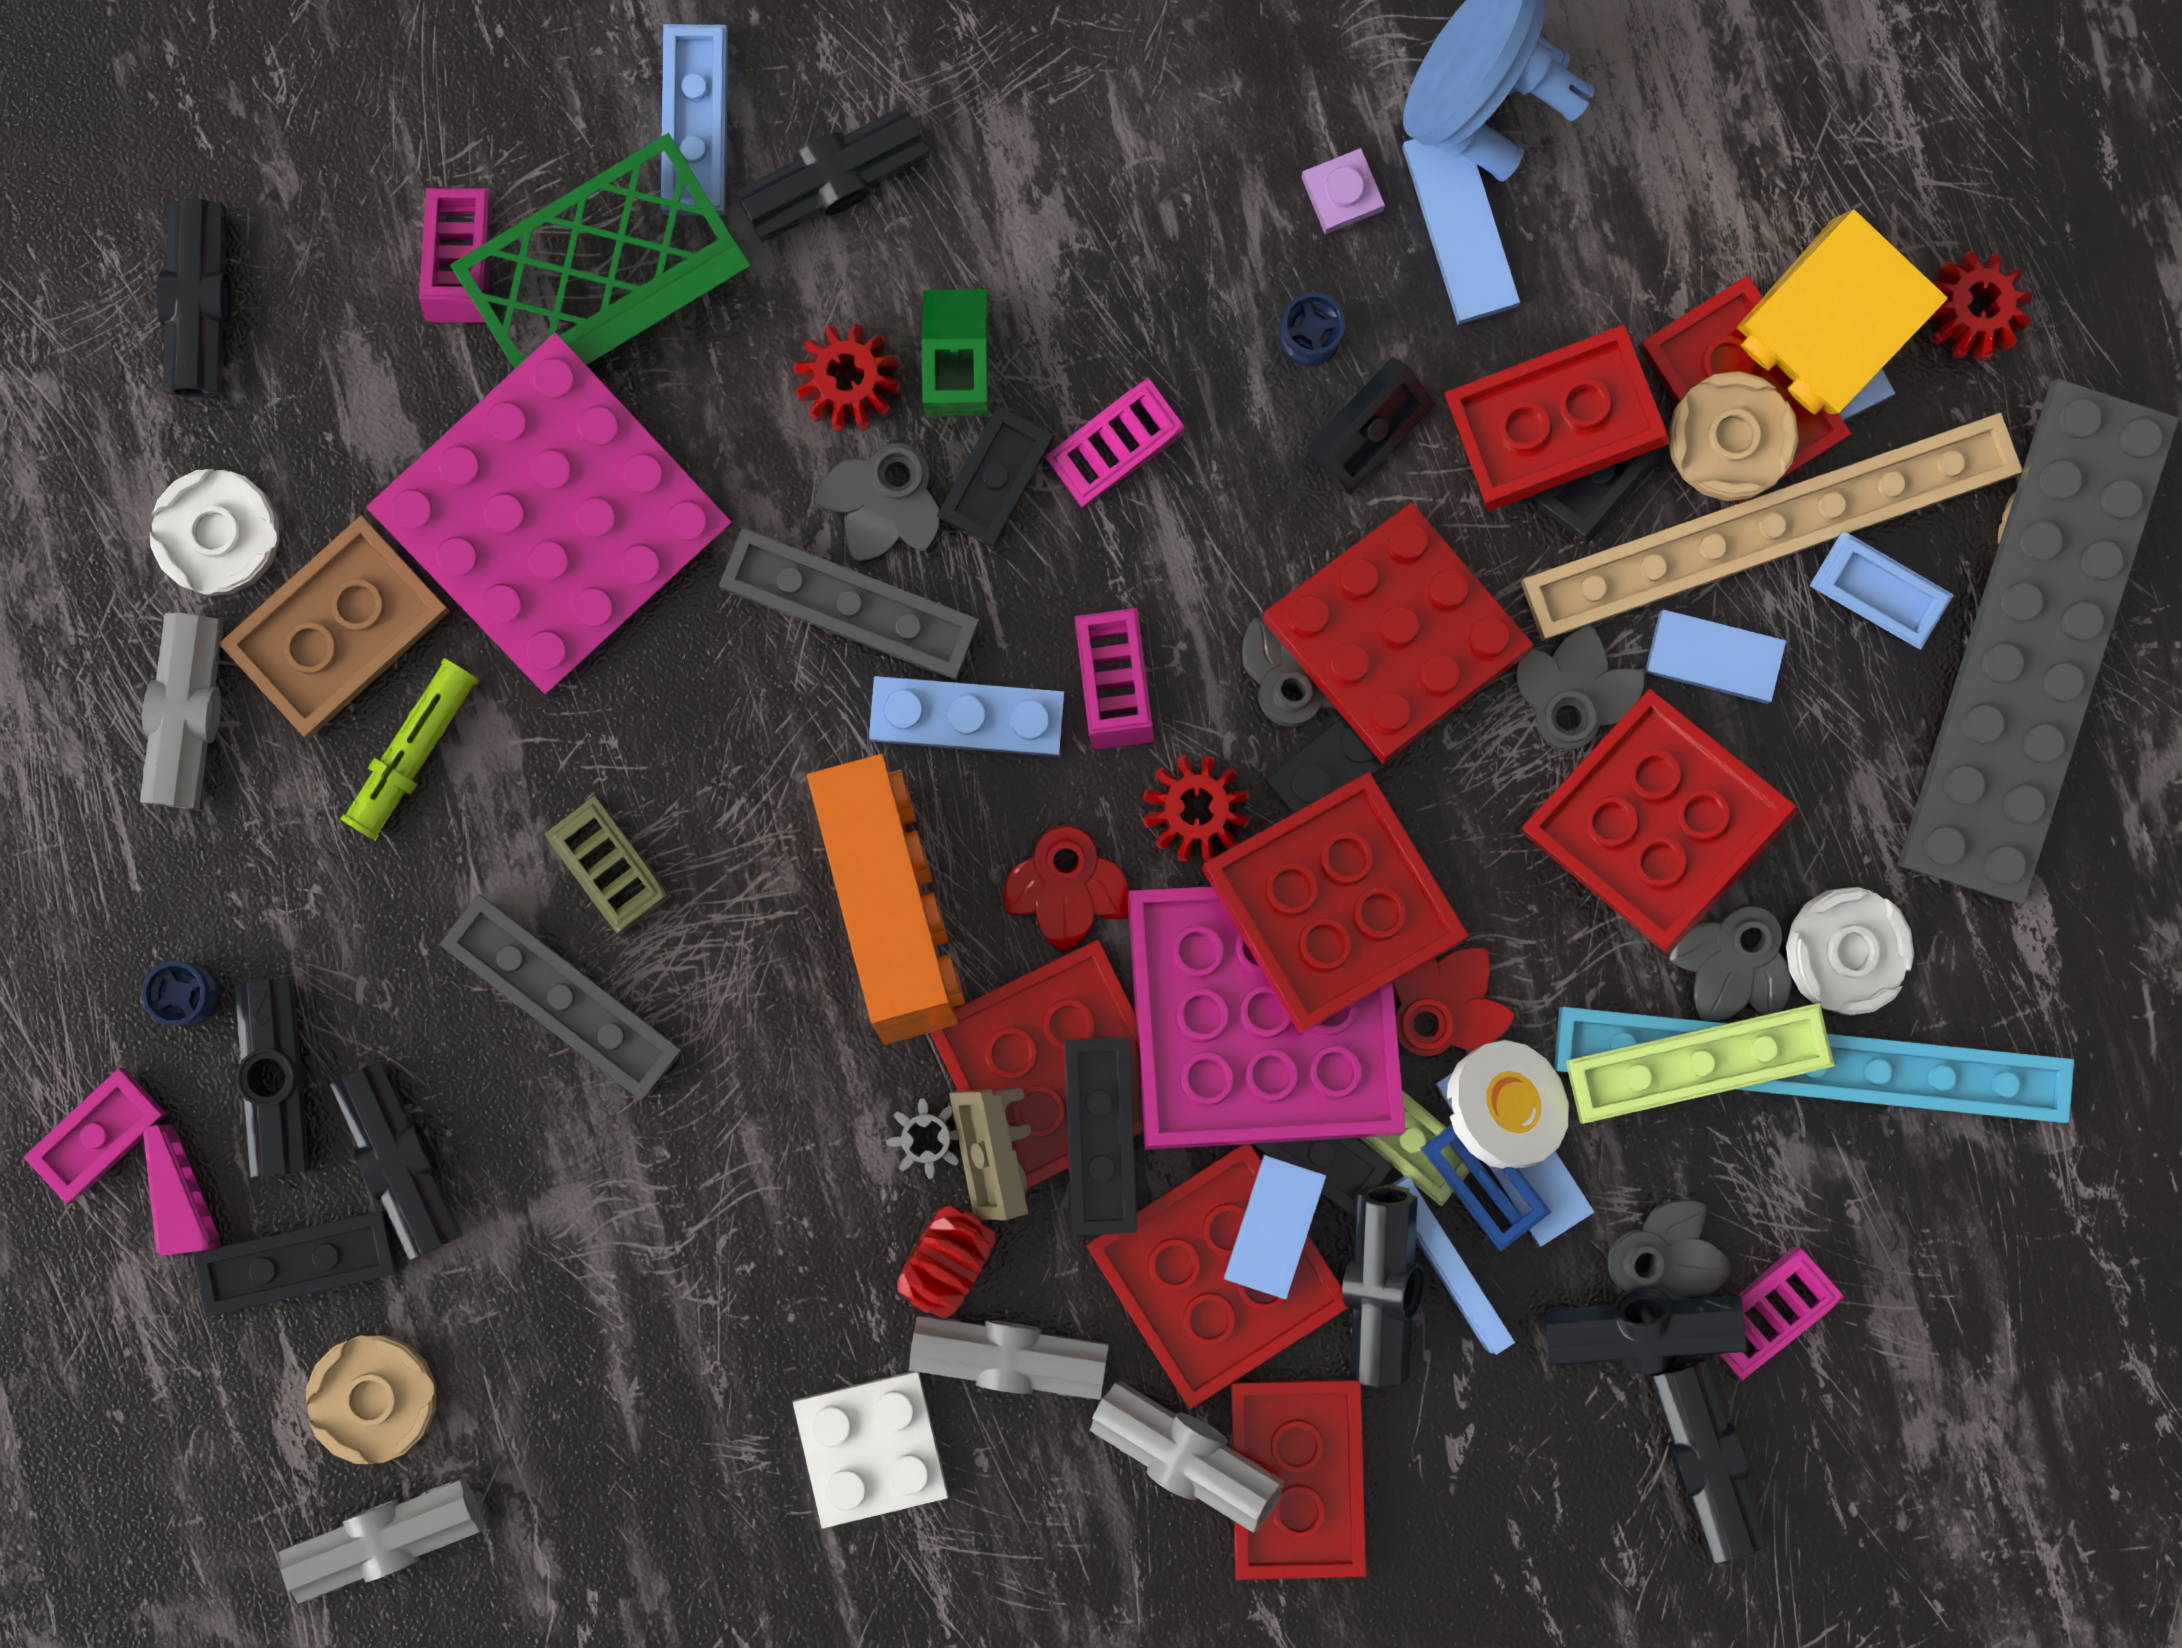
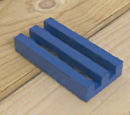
[1420,1124,1551,1252]

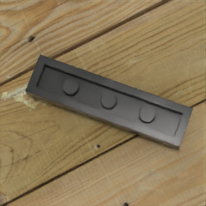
[719,527,980,681]
[439,894,683,1101]

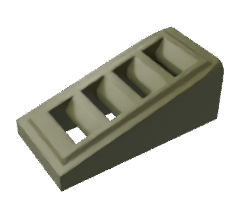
[544,795,673,935]

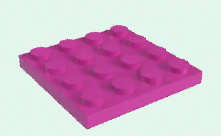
[366,332,731,694]
[1127,887,1406,1150]

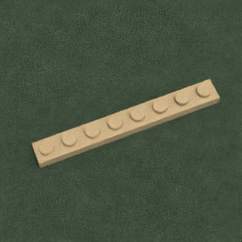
[1521,413,2023,641]

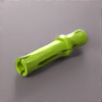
[340,658,479,841]

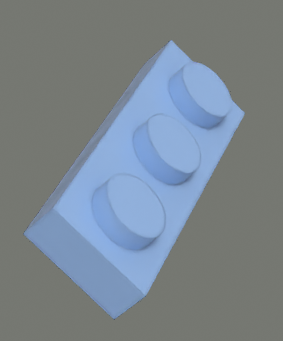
[869,676,1064,757]

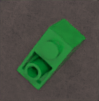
[922,289,989,417]

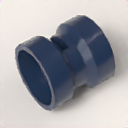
[1279,292,1345,367]
[141,961,221,1026]

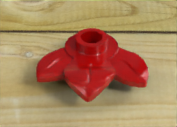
[1003,825,1129,952]
[1393,948,1514,1057]

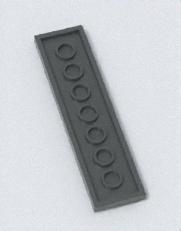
[1897,379,2179,905]

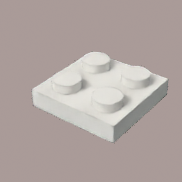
[793,1371,949,1529]

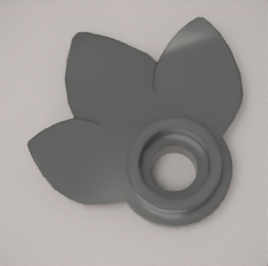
[814,443,940,562]
[1242,618,1335,727]
[1516,626,1644,750]
[1669,904,1792,1022]
[1608,1199,1732,1300]

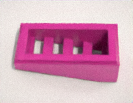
[419,188,491,323]
[1045,378,1185,508]
[1074,608,1155,750]
[143,1124,222,1256]
[1718,1247,1844,1381]

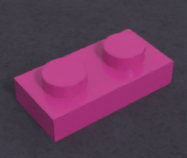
[23,1068,168,1204]

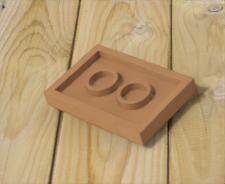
[219,515,450,739]

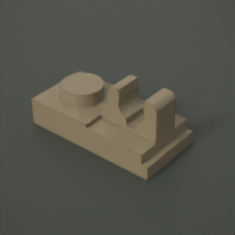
[949,1088,1031,1220]

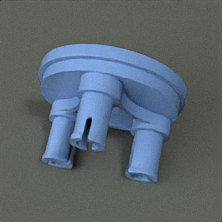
[1403,0,1595,182]

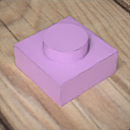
[1301,148,1385,234]

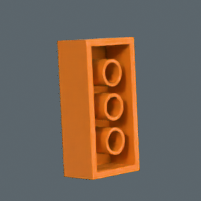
[806,754,965,1045]

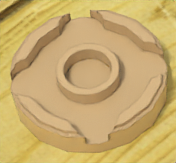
[1668,372,1799,501]
[306,1335,436,1464]

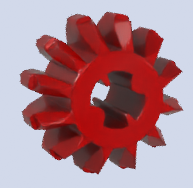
[1926,252,2033,361]
[794,324,901,433]
[1143,755,1249,863]
[897,1205,995,1319]

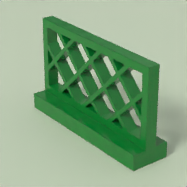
[450,133,750,369]

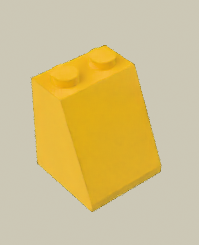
[1736,209,1948,415]

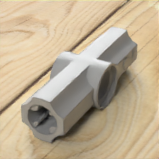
[140,612,224,810]
[909,1314,1109,1400]
[1090,1381,1285,1533]
[278,1478,484,1604]

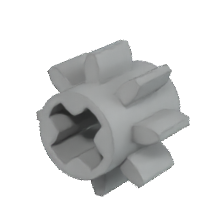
[886,1098,960,1179]

